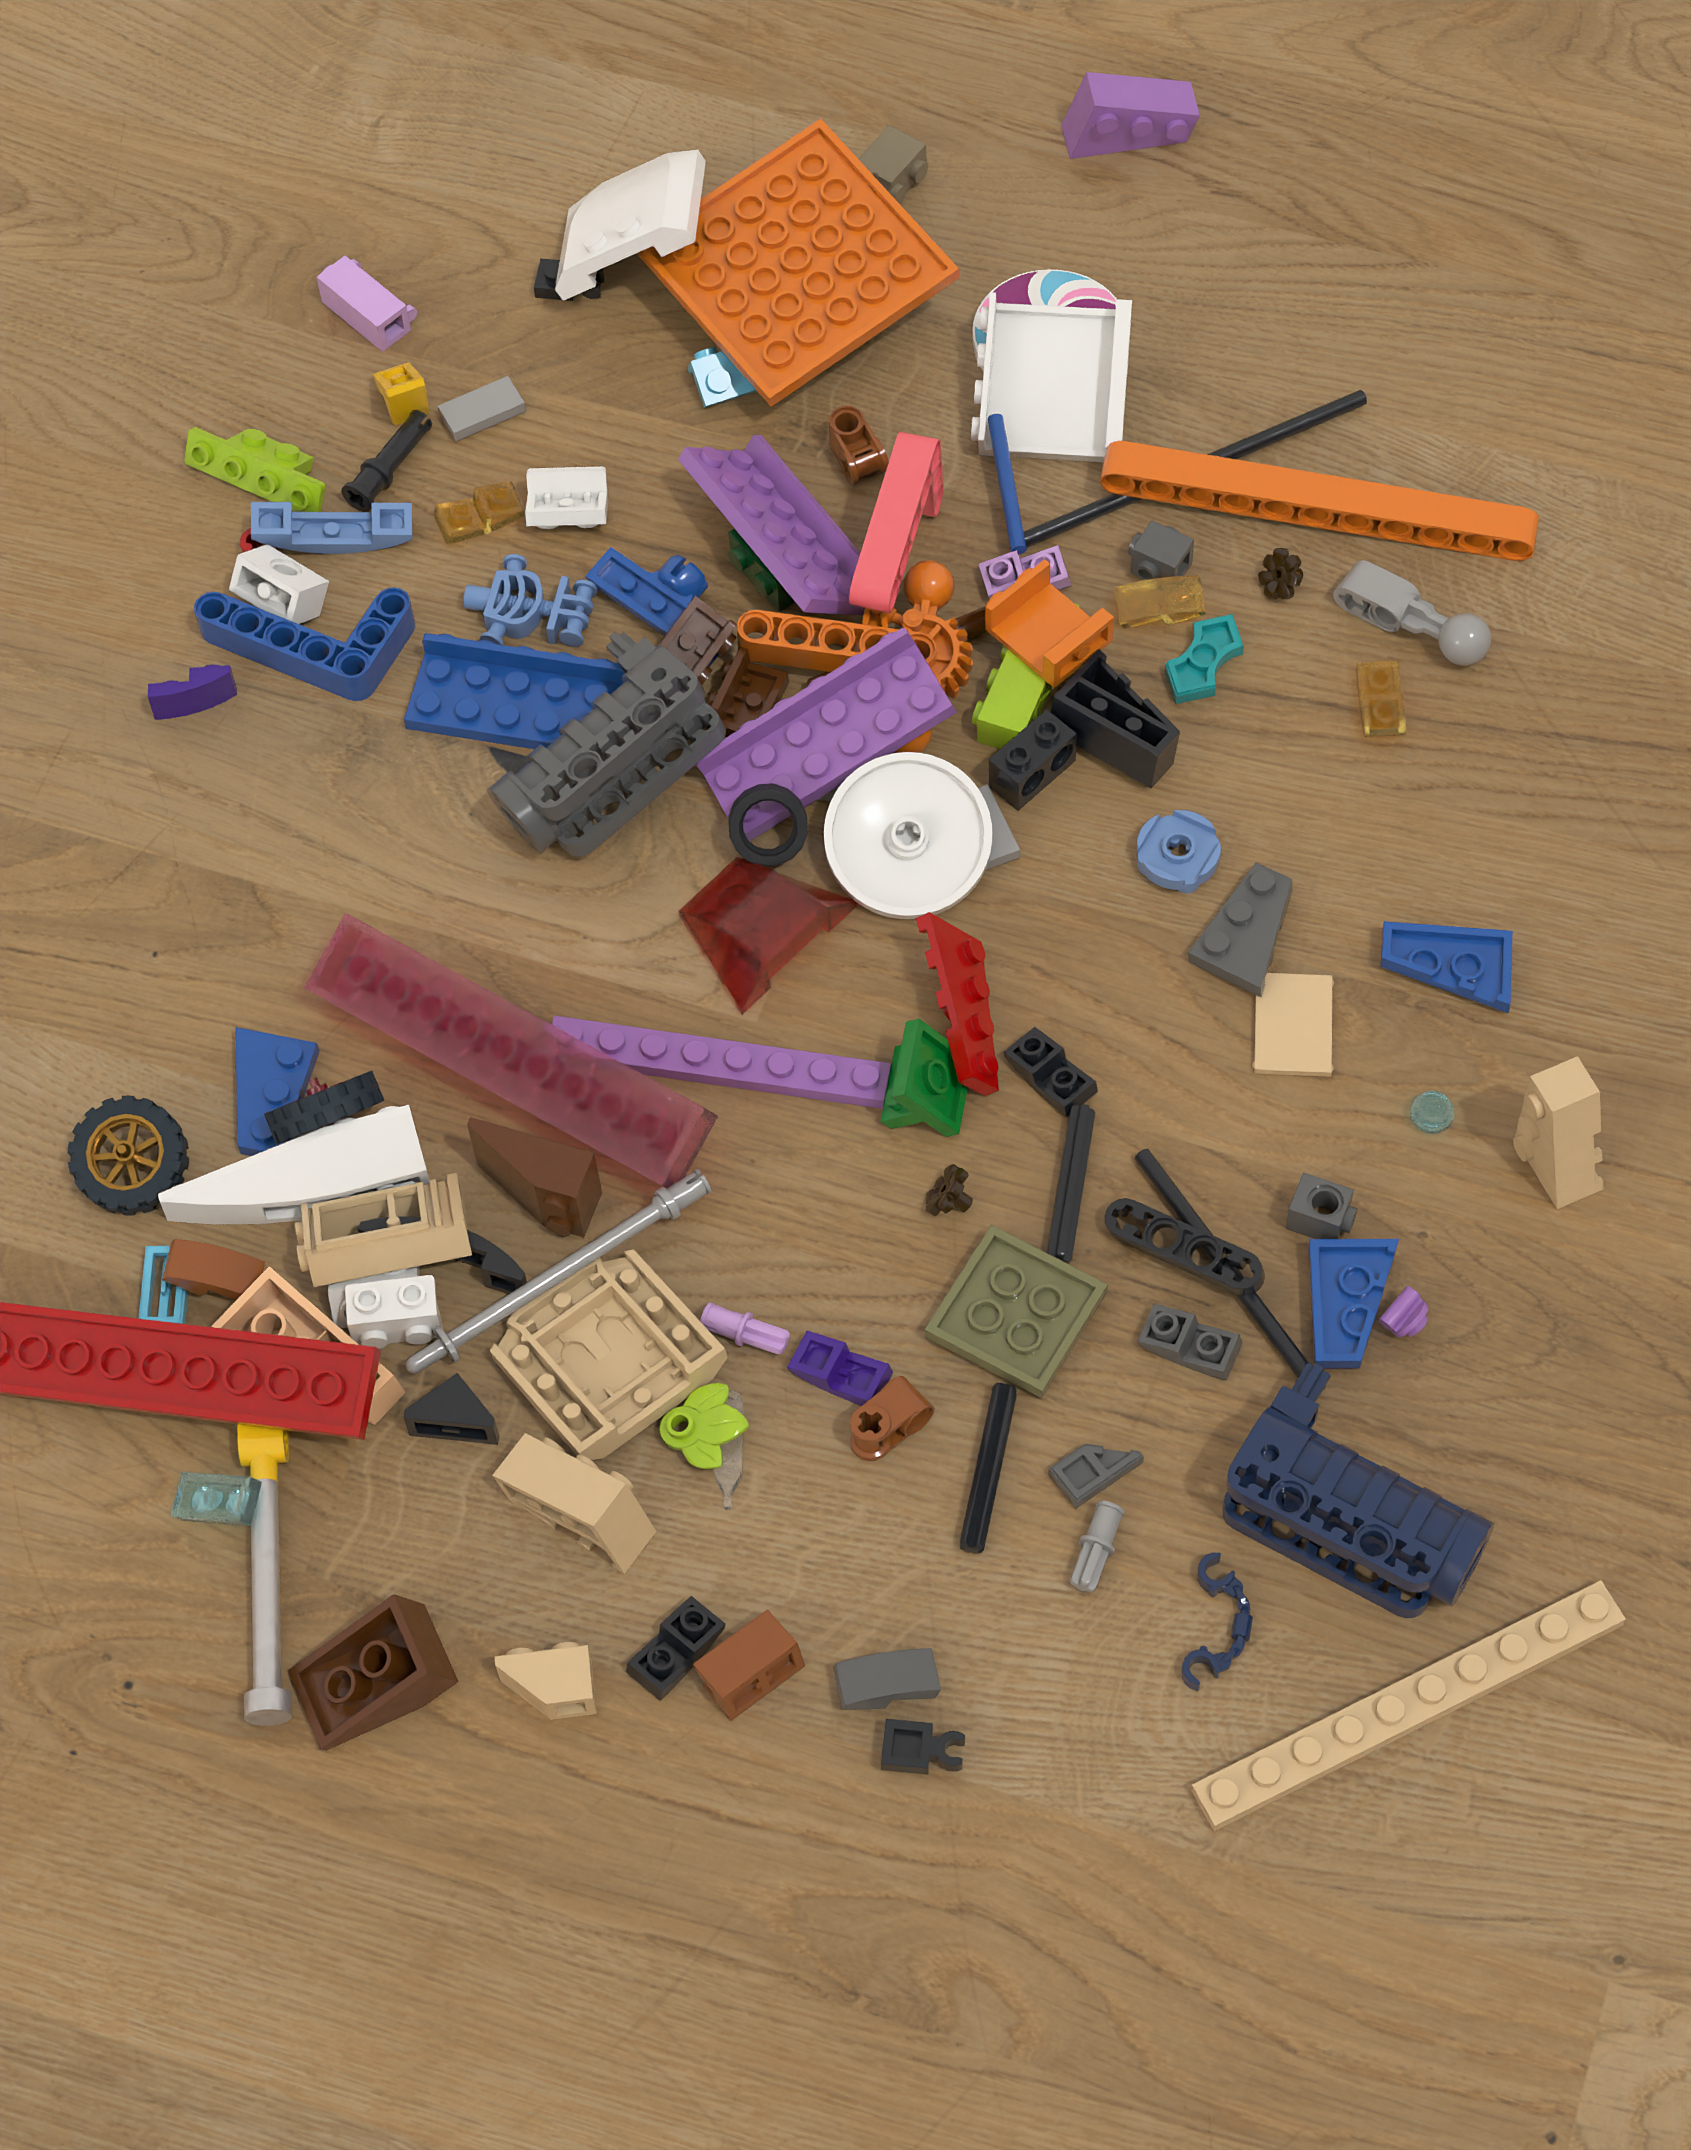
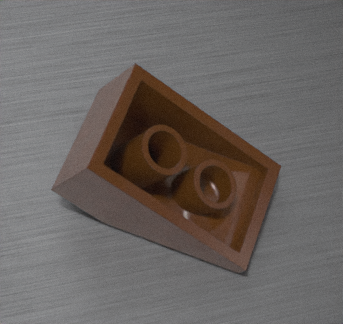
[467,1117,602,1238]
[288,1594,459,1751]

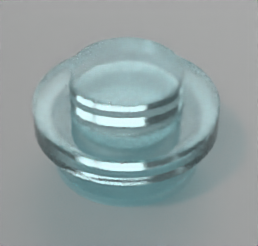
[1410,1091,1454,1134]

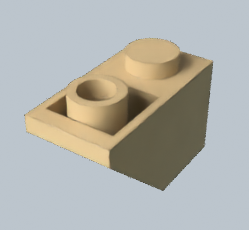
[494,1642,597,1720]

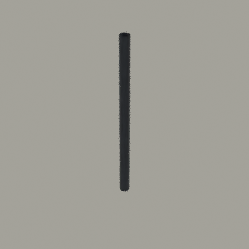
[1134,1149,1326,1390]

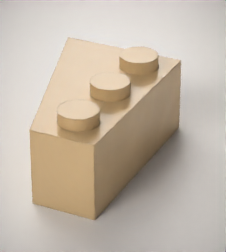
[1513,1056,1604,1209]
[492,1433,657,1574]

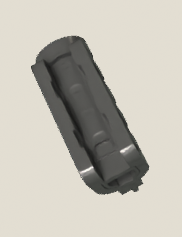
[487,632,726,857]

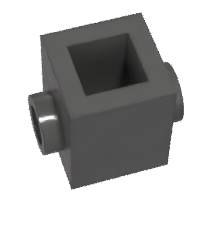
[1128,520,1194,592]

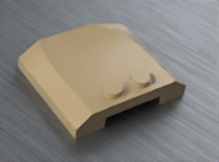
[490,1249,728,1461]

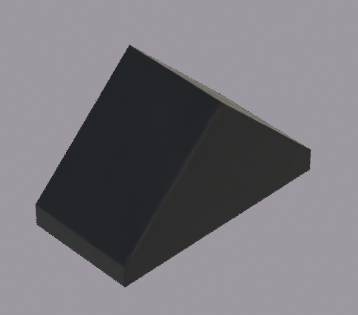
[404,1373,499,1445]

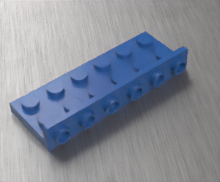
[404,633,624,749]

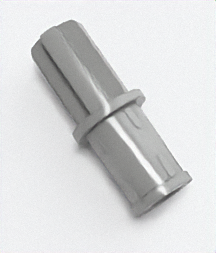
[1070,1501,1125,1592]

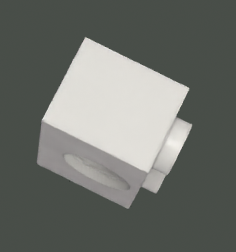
[229,544,329,624]

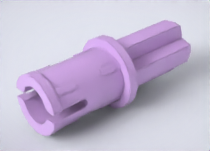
[700,1302,790,1355]

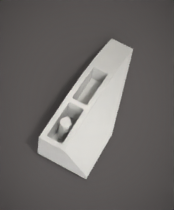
[158,1105,430,1225]

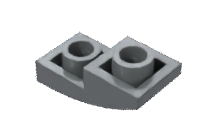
[1138,1304,1243,1381]
[833,1648,941,1710]

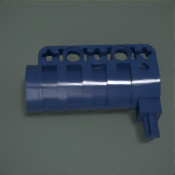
[1222,1363,1495,1618]

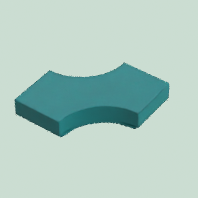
[1164,614,1244,704]

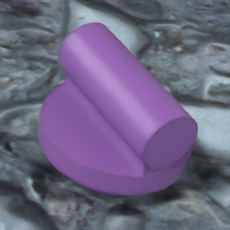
[1379,1286,1429,1338]

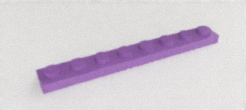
[545,1016,891,1109]

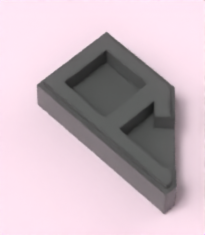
[1048,1444,1144,1509]

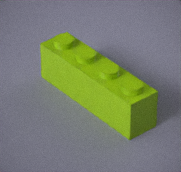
[972,604,1079,749]

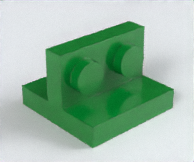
[880,1018,968,1137]

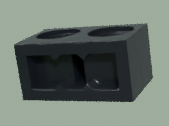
[989,709,1077,811]

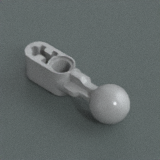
[1333,560,1492,666]

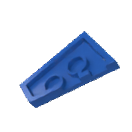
[1380,921,1513,1013]
[236,1027,319,1156]
[1308,1239,1399,1369]

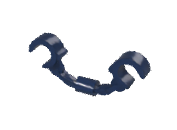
[1181,1553,1253,1691]

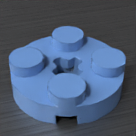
[1136,810,1221,893]

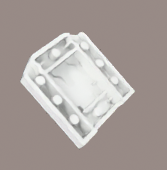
[555,150,706,301]

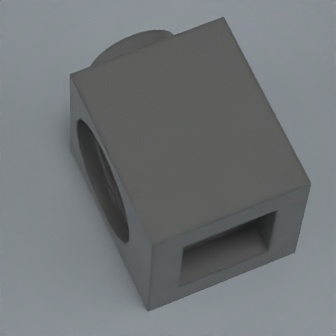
[1286,1172,1358,1239]

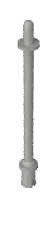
[406,1168,712,1374]

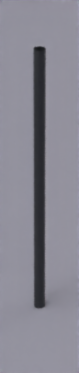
[1024,390,1367,548]

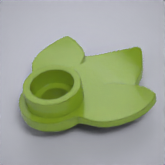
[660,1383,749,1469]

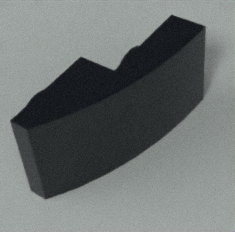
[1003,1027,1098,1117]
[626,1596,726,1701]

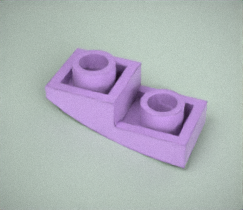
[979,545,1071,598]

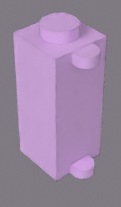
[316,256,417,352]

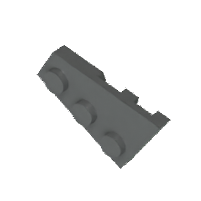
[1188,862,1293,997]

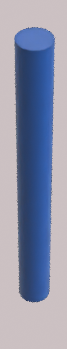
[987,414,1027,555]

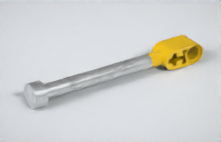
[237,1424,292,1726]

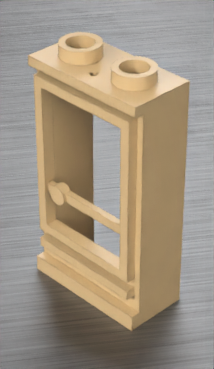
[295,1173,472,1287]

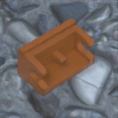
[693,1609,805,1721]

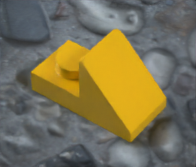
[373,362,429,425]

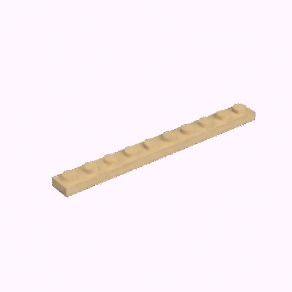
[1191,1580,1626,1831]

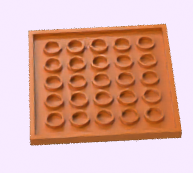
[637,118,960,407]

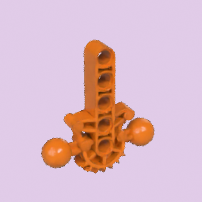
[737,560,973,753]

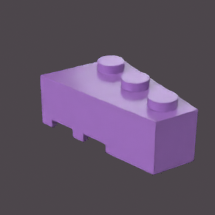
[1061,72,1200,159]

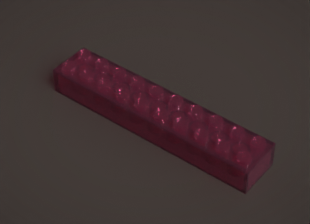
[304,913,718,1188]

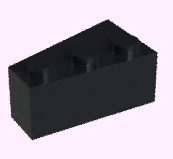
[1051,649,1180,788]

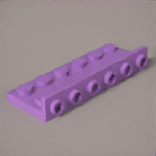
[678,435,865,615]
[696,628,957,841]

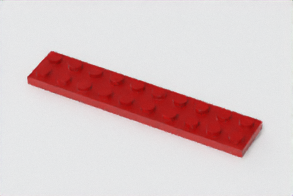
[0,1302,381,1440]

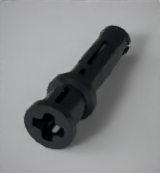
[341,410,432,512]

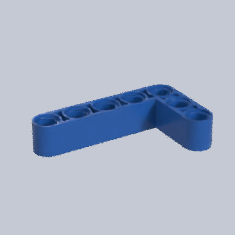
[194,587,415,701]

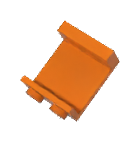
[985,559,1114,688]

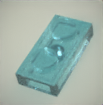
[171,1472,262,1526]

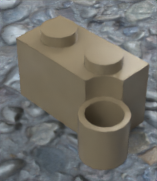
[859,125,928,204]

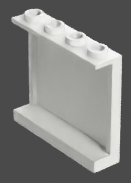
[971,292,1132,462]

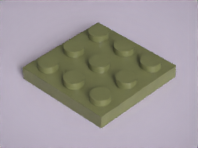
[924,1225,1108,1398]

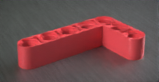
[849,431,944,613]

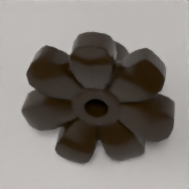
[1258,548,1303,599]
[926,1164,973,1216]

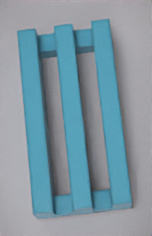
[139,1246,189,1324]

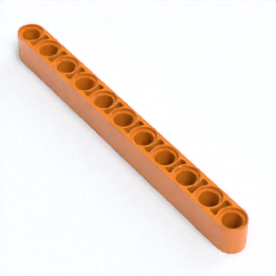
[1100,441,1539,561]

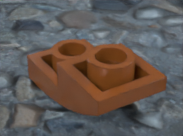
[162,1239,265,1301]

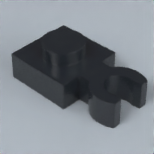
[534,258,604,301]
[881,1719,965,1775]

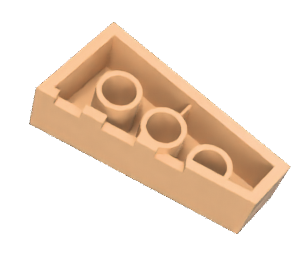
[211,1266,406,1425]

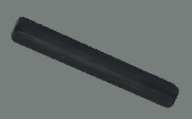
[1046,1104,1095,1264]
[960,1383,1017,1554]

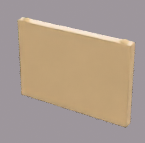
[1252,973,1334,1077]

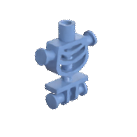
[463,554,598,647]

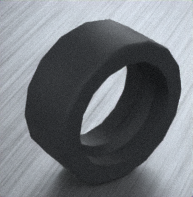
[728,783,808,866]

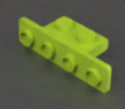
[184,427,325,512]

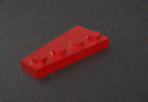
[916,912,999,1097]

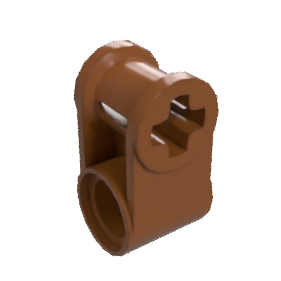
[829,405,889,485]
[850,1376,935,1461]

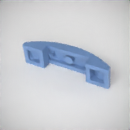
[251,502,412,554]

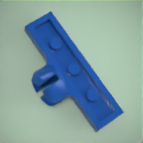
[585,547,733,666]

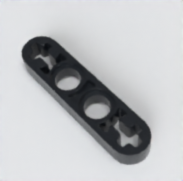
[1105,1198,1265,1296]

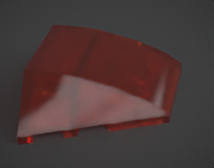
[679,857,857,1015]

